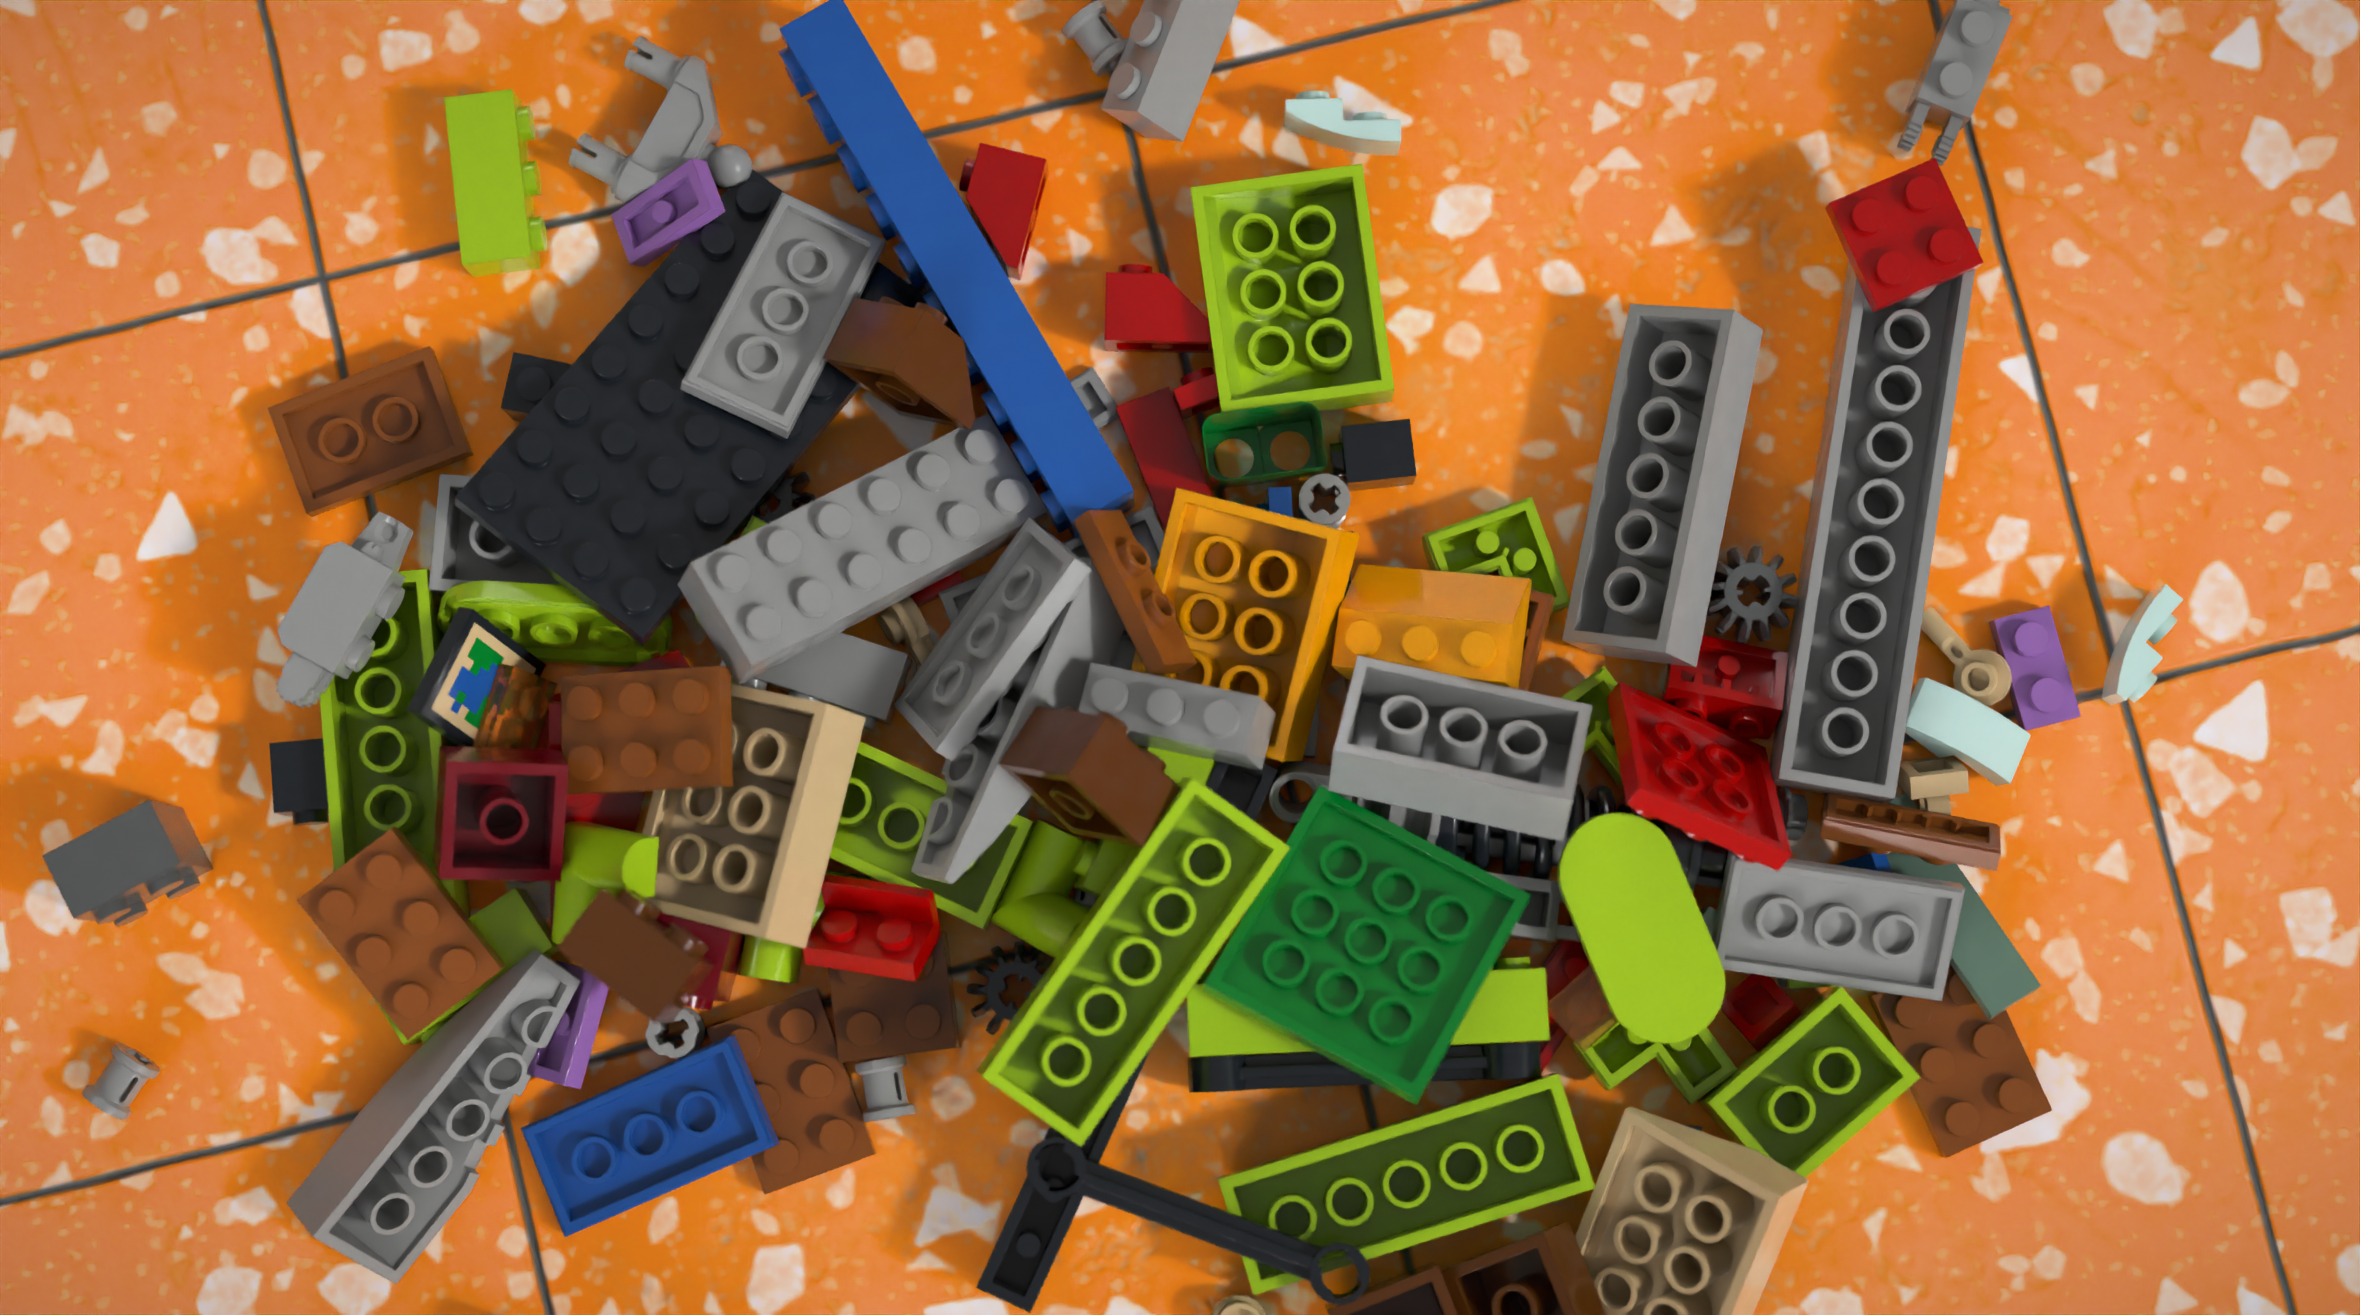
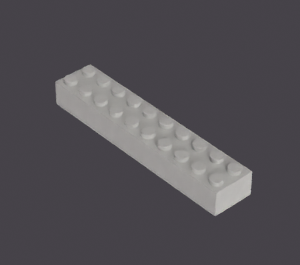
[1770,227,1982,803]

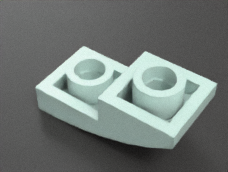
[1284,91,1401,155]
[2102,584,2184,706]
[1905,677,2031,786]

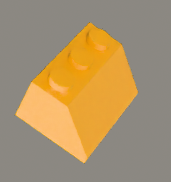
[1332,564,1532,689]

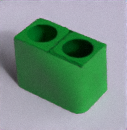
[1202,402,1327,490]

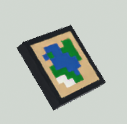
[407,607,546,748]

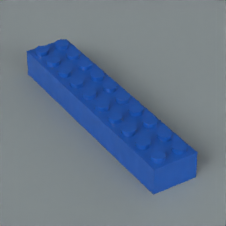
[778,0,1135,538]

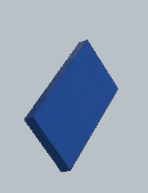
[521,1035,780,1237]

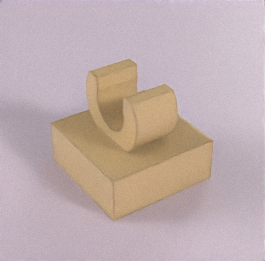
[1897,755,1969,815]

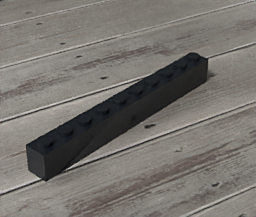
[976,761,1278,1313]

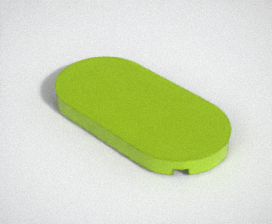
[437,580,673,667]
[1557,812,1725,1043]

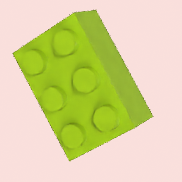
[1698,986,1921,1178]

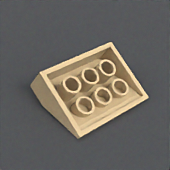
[642,684,866,949]
[1575,1106,1809,1315]

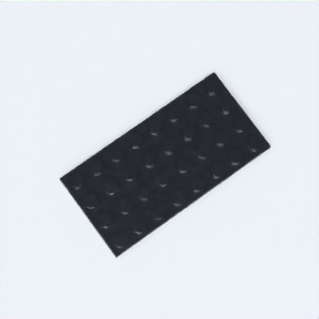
[454,169,926,645]

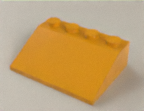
[1131,488,1360,761]

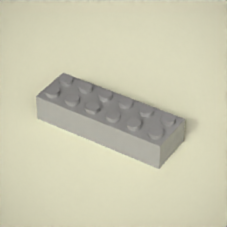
[1562,304,1763,667]
[678,413,1048,686]

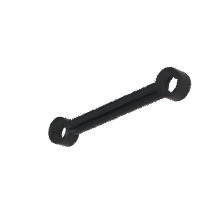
[1187,1042,1542,1093]
[1026,1136,1370,1305]

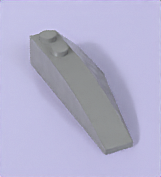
[911,557,1126,884]
[286,949,580,1284]

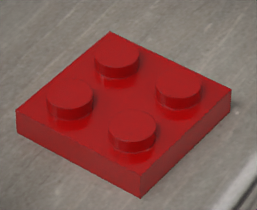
[1825,158,1984,313]

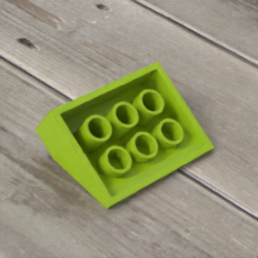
[1190,164,1395,413]

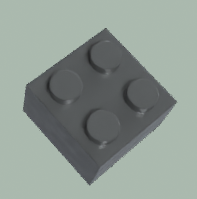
[42,800,213,927]

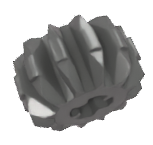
[1707,545,1799,643]

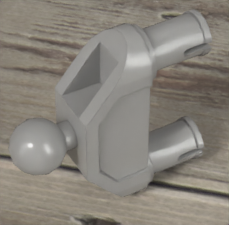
[568,35,752,204]

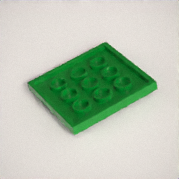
[1204,785,1531,1106]

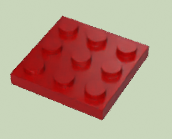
[1607,681,1792,871]

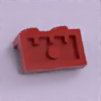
[1660,635,1789,739]
[802,874,941,982]

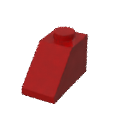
[959,143,1049,281]
[1104,264,1213,353]

